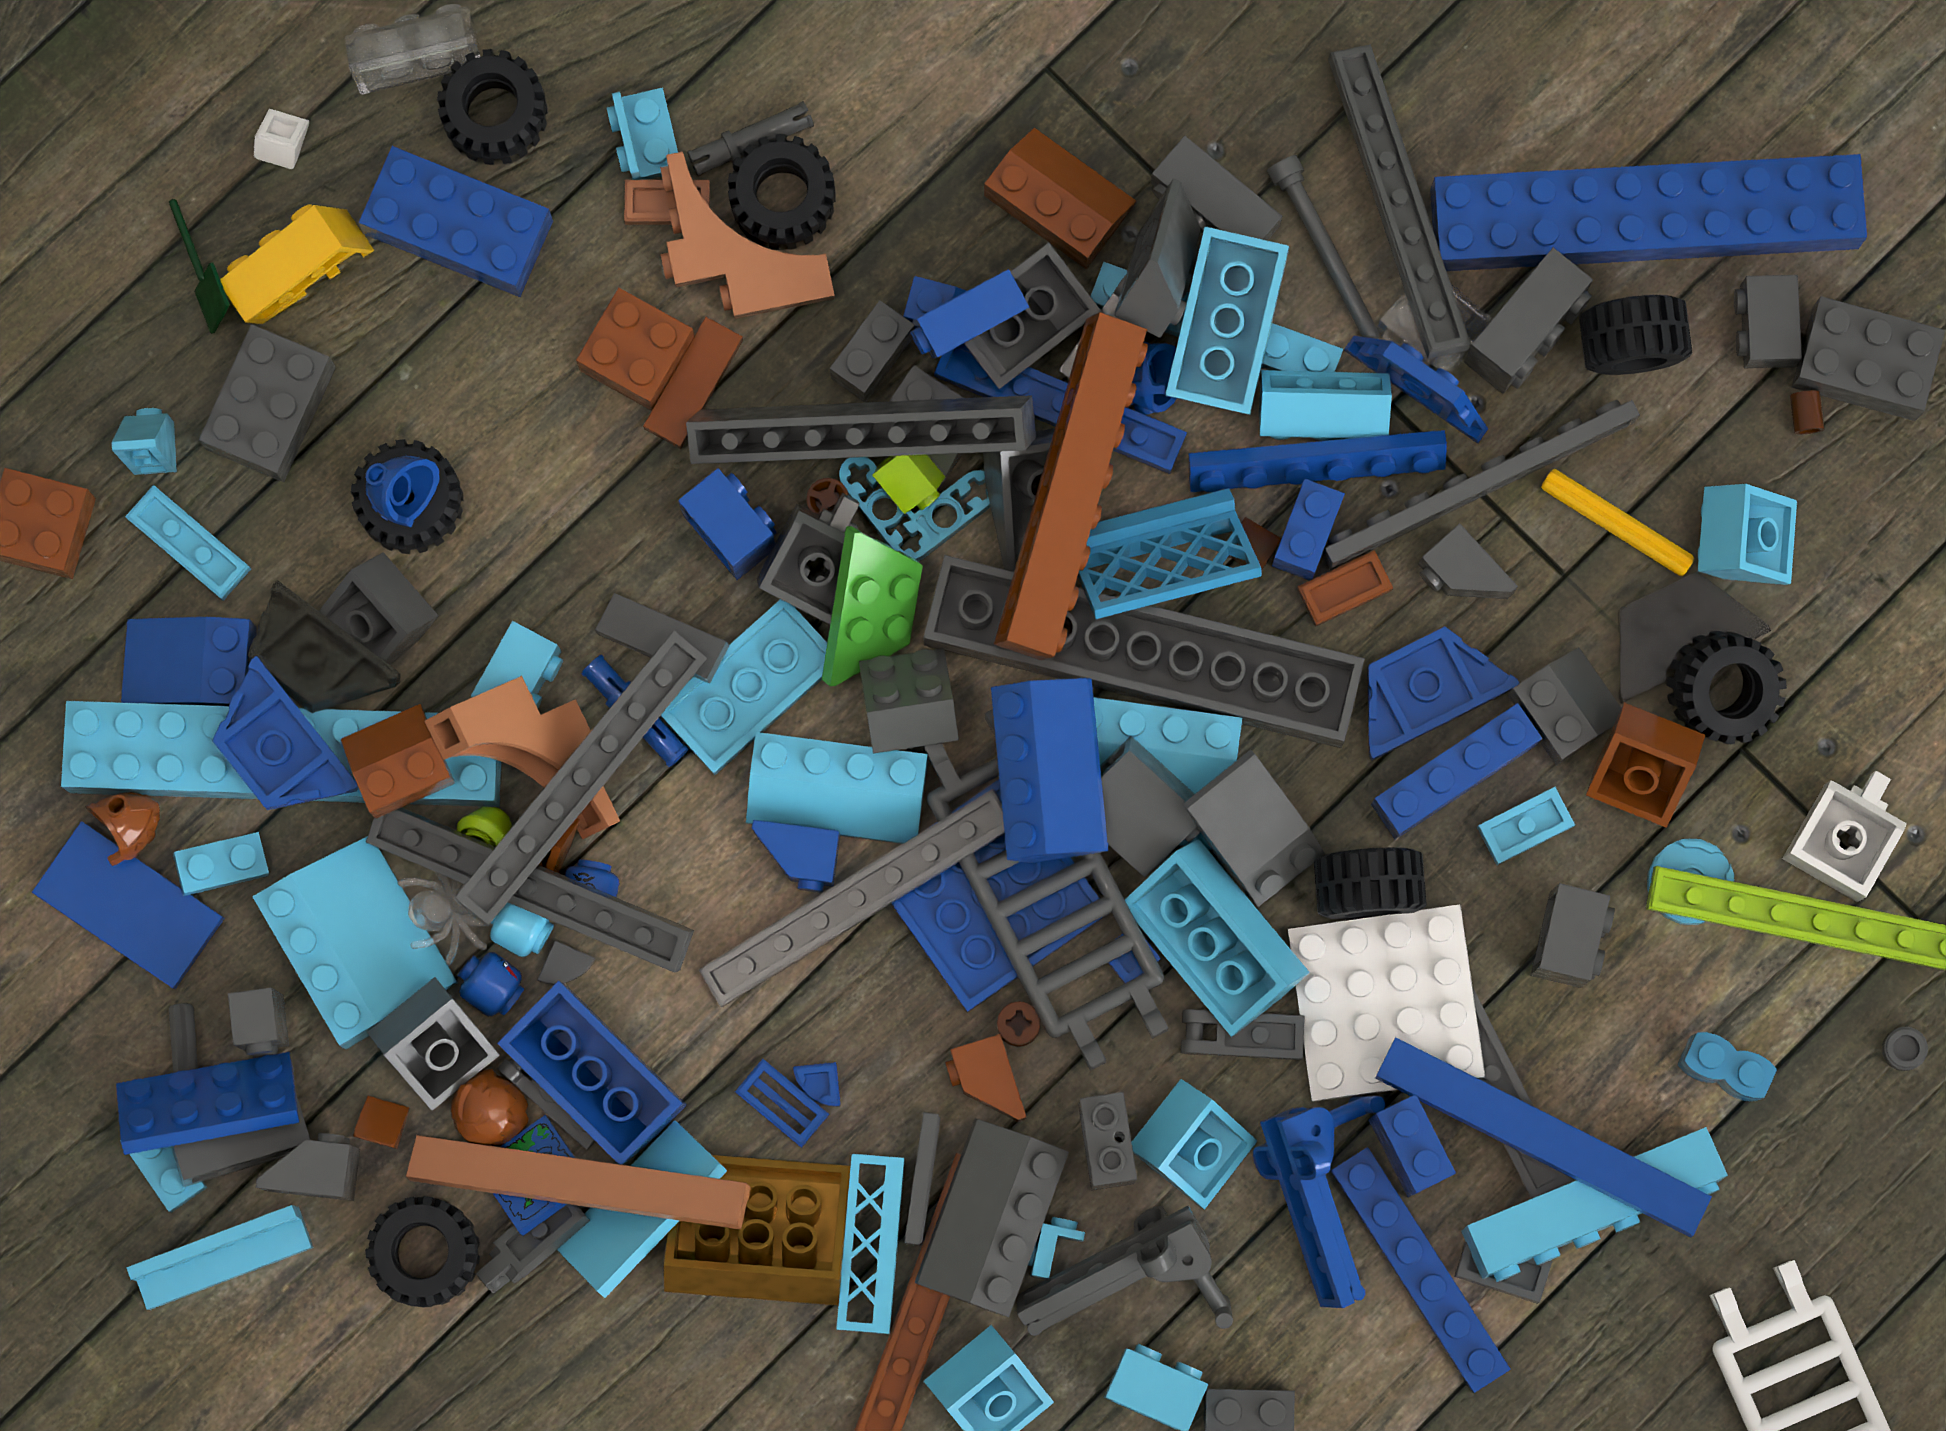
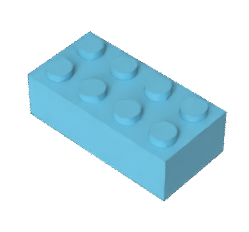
[1166,227,1289,415]

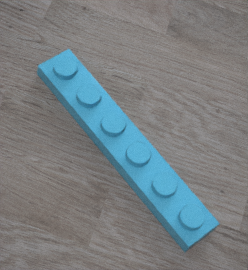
[1090,262,1343,372]

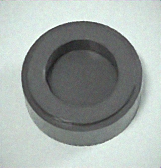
[1882,1027,1928,1071]

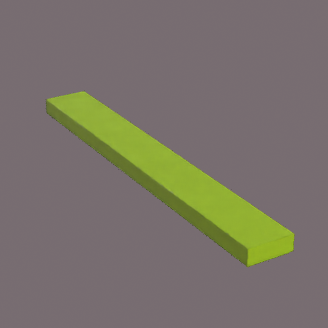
[1646,866,1946,970]

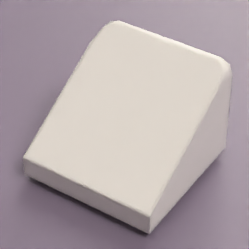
[254,109,309,169]

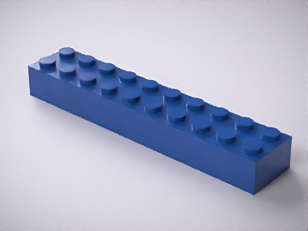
[1430,154,1867,271]

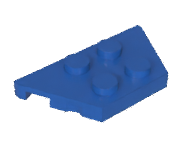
[1344,336,1488,443]
[1367,627,1520,761]
[212,656,359,810]

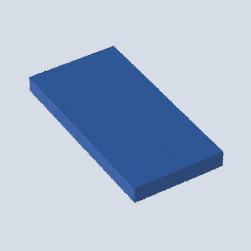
[32,821,225,989]

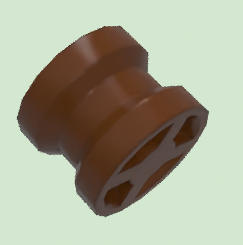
[806,478,848,515]
[997,1001,1040,1047]

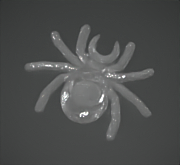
[398,872,493,966]

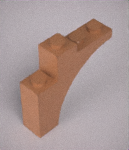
[660,152,835,319]
[424,676,620,839]

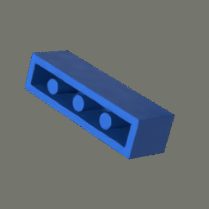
[1371,703,1543,840]

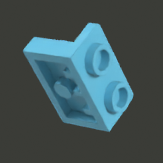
[606,88,678,180]

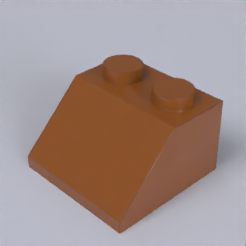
[341,704,455,819]

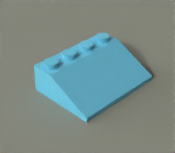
[1094,697,1242,850]
[252,836,458,1049]

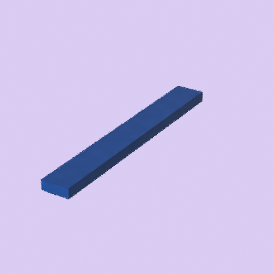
[1375,1037,1712,1238]

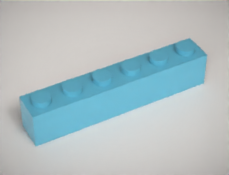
[1461,1127,1728,1282]

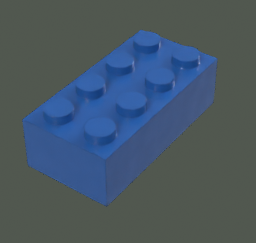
[358,146,553,297]

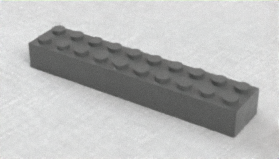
[923,555,1365,748]

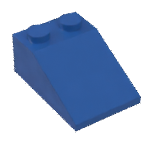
[121,617,257,706]

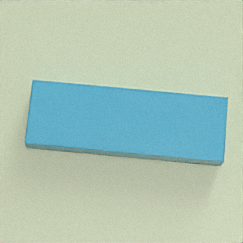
[125,485,251,601]

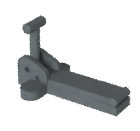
[1016,1206,1233,1336]

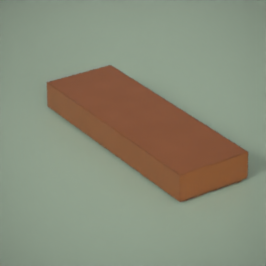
[643,317,743,449]

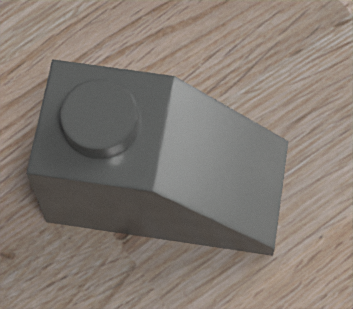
[1418,523,1518,599]

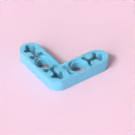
[839,457,991,561]

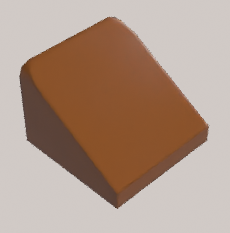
[353,1096,410,1150]

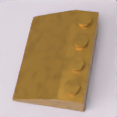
[664,1155,851,1306]

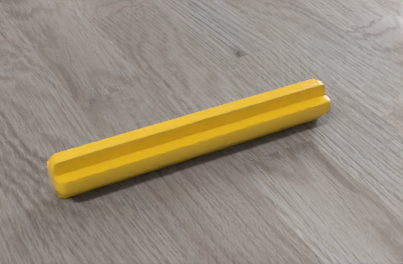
[1541,469,1694,576]

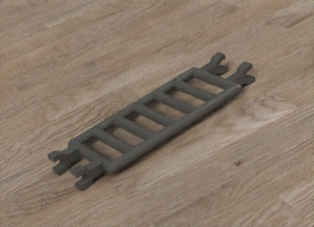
[923,709,1169,1071]

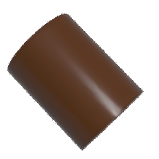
[1790,390,1824,435]

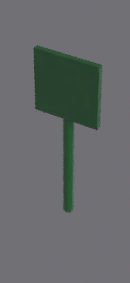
[169,199,230,334]

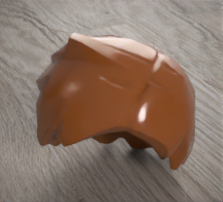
[451,1069,528,1146]

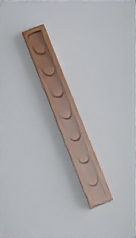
[406,1135,750,1229]

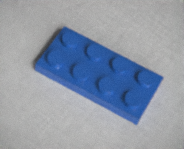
[116,1052,299,1155]

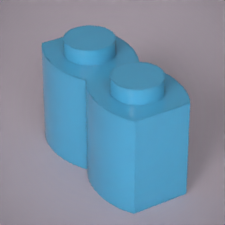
[1678,1032,1777,1101]

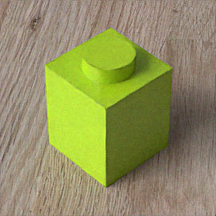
[872,455,945,514]

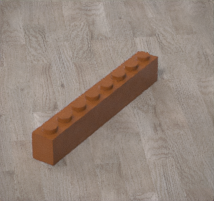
[994,312,1148,661]

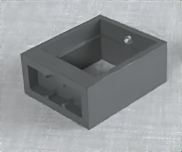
[1078,1092,1137,1191]

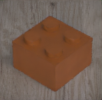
[576,287,695,411]
[0,468,96,580]
[1586,702,1705,828]

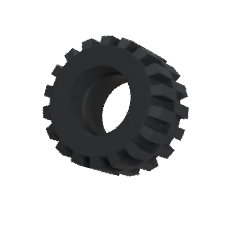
[437,49,548,165]
[728,134,836,250]
[1579,295,1693,375]
[351,439,464,554]
[1666,630,1787,744]
[1314,847,1427,919]
[365,1196,480,1308]

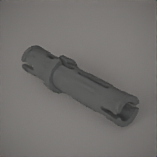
[687,101,814,177]

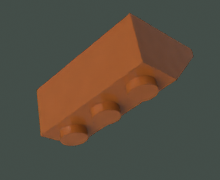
[984,128,1137,269]

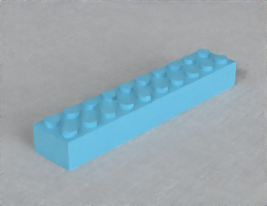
[61,701,501,807]

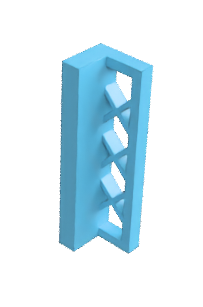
[837,1154,905,1335]
[126,1205,314,1310]

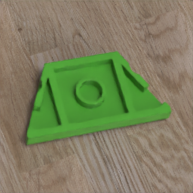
[821,526,923,686]

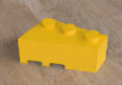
[220,204,374,324]

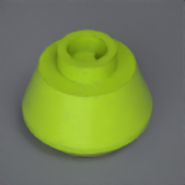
[456,807,512,847]

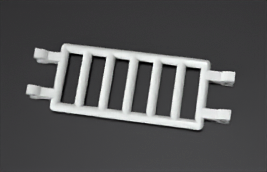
[1709,1260,1891,1431]

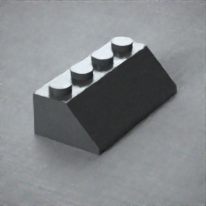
[915,1118,1069,1317]

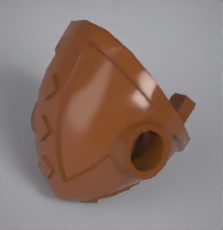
[85,792,160,866]

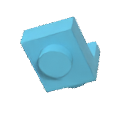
[1028,1217,1085,1279]

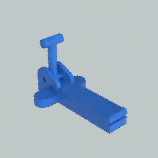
[1253,1096,1385,1308]

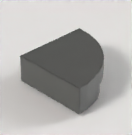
[537,941,595,985]

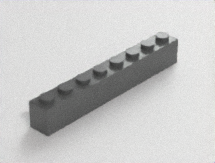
[686,395,1036,464]

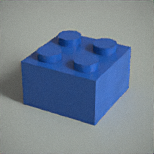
[678,468,777,580]

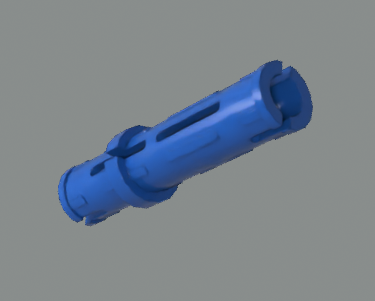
[581,655,689,767]

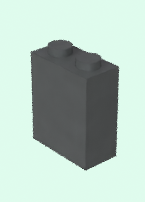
[1100,736,1200,877]

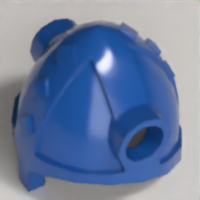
[1131,342,1177,415]
[365,455,439,527]

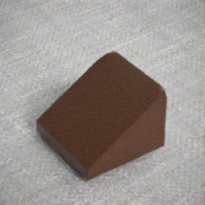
[1228,517,1282,572]

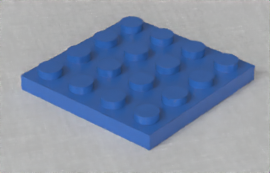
[891,779,1108,1013]

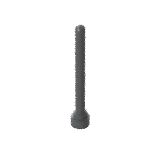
[1267,155,1379,339]

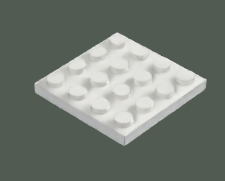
[1288,904,1485,1102]

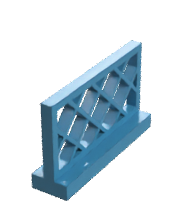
[1078,488,1262,619]

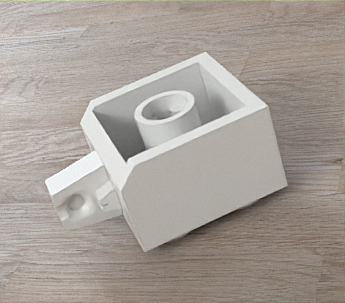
[1782,771,1907,902]

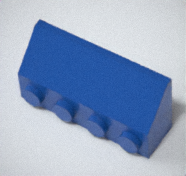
[991,678,1108,863]
[497,981,687,1165]

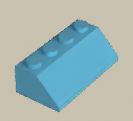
[746,732,928,844]
[1125,839,1310,1037]

